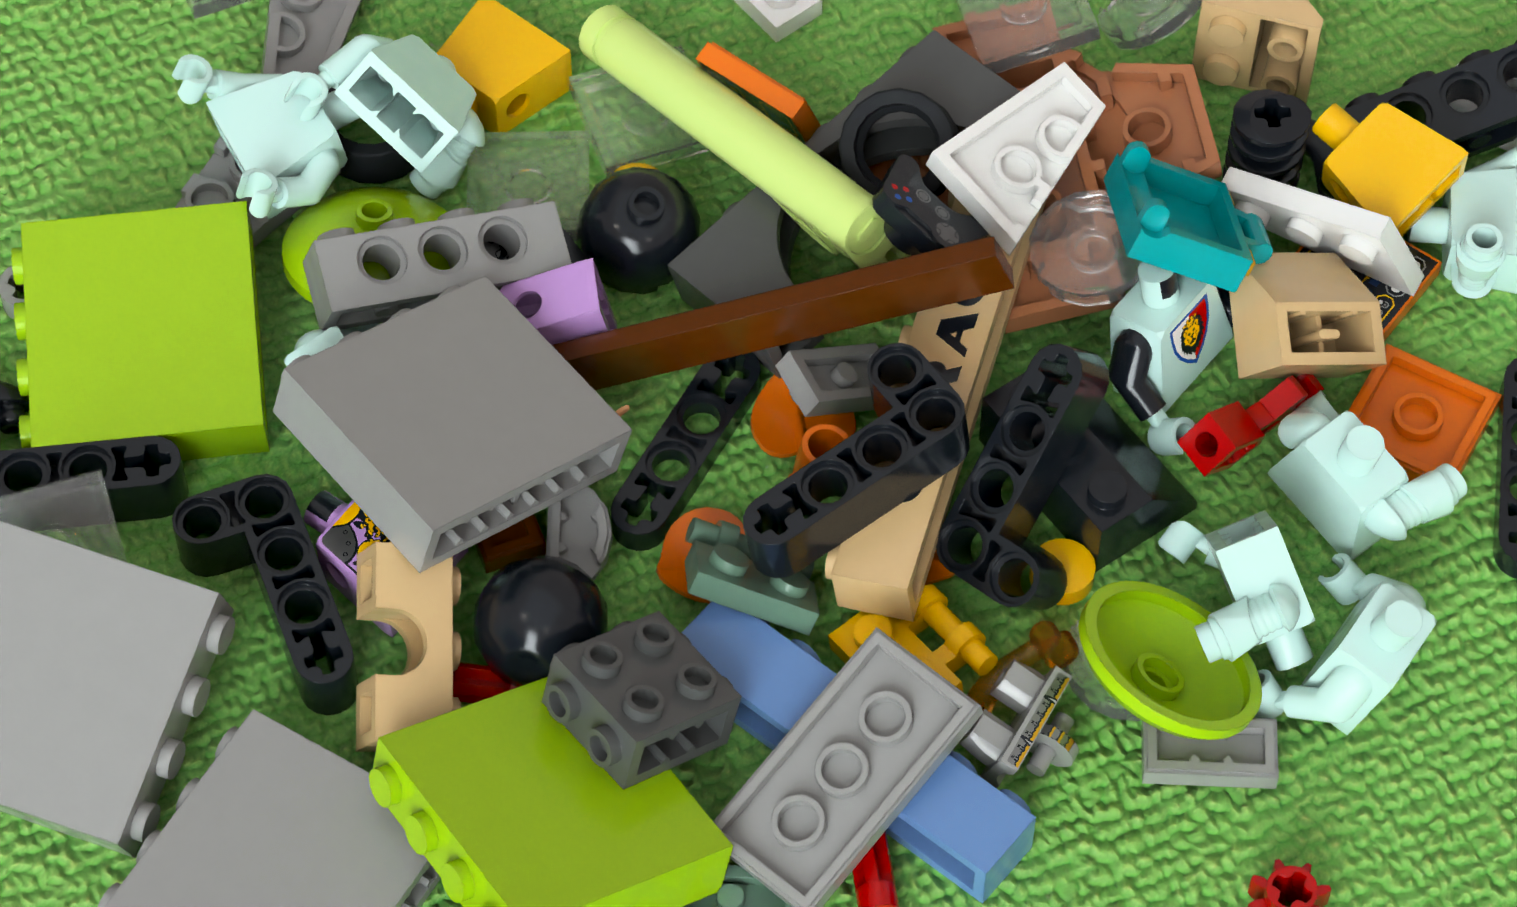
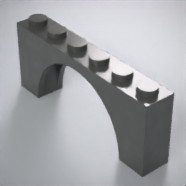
[667,30,1020,379]

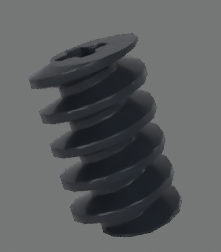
[1222,89,1312,187]

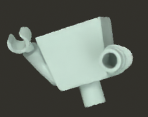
[284,34,485,199]
[1407,146,1517,299]
[1267,390,1468,560]
[1158,510,1315,671]

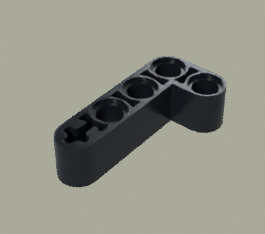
[743,343,970,578]
[936,344,1109,610]
[0,436,189,531]
[172,474,359,715]

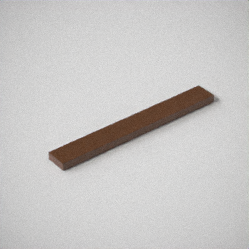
[552,236,1015,390]

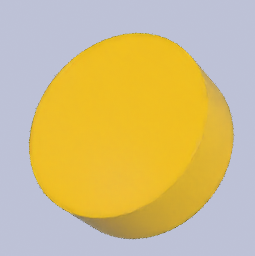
[1029,538,1096,605]

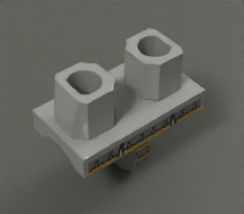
[959,659,1079,788]

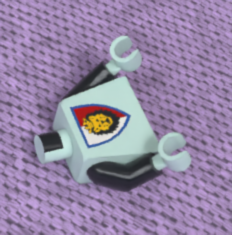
[1108,262,1233,456]

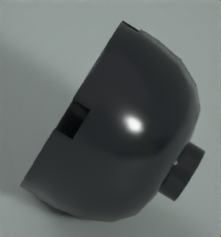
[576,167,700,294]

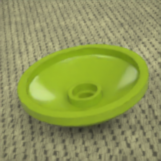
[282,186,450,303]
[1079,581,1262,740]

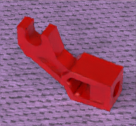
[1177,374,1324,477]

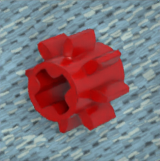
[1247,859,1332,907]

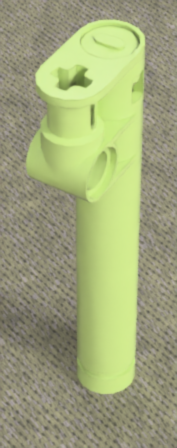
[579,5,911,269]

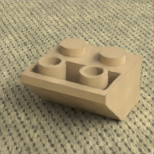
[1192,0,1324,104]
[1229,252,1387,379]

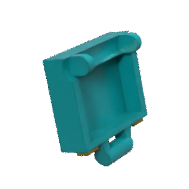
[1103,141,1273,293]

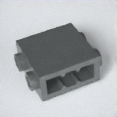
[542,611,742,790]

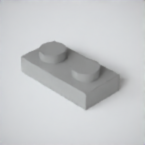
[775,343,879,417]

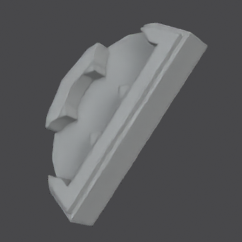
[546,486,613,581]

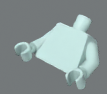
[172,54,361,219]
[1254,553,1437,735]

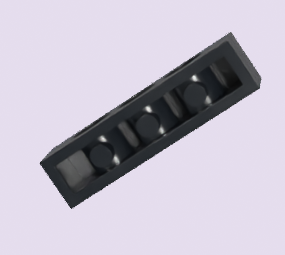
[1344,40,1517,158]

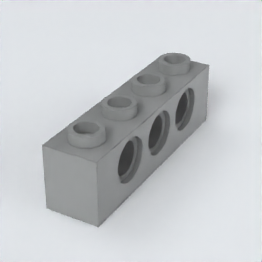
[302,198,572,330]

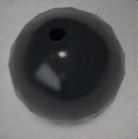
[474,555,608,687]

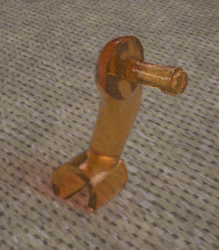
[967,621,1079,713]

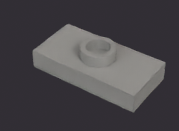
[1141,718,1279,789]

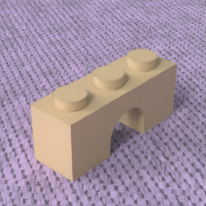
[356,542,462,752]

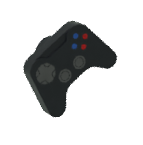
[872,154,988,256]

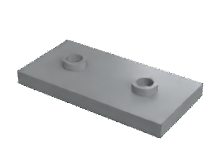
[713,627,983,907]

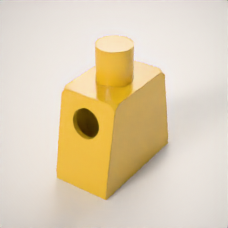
[437,0,573,135]
[1312,102,1469,237]

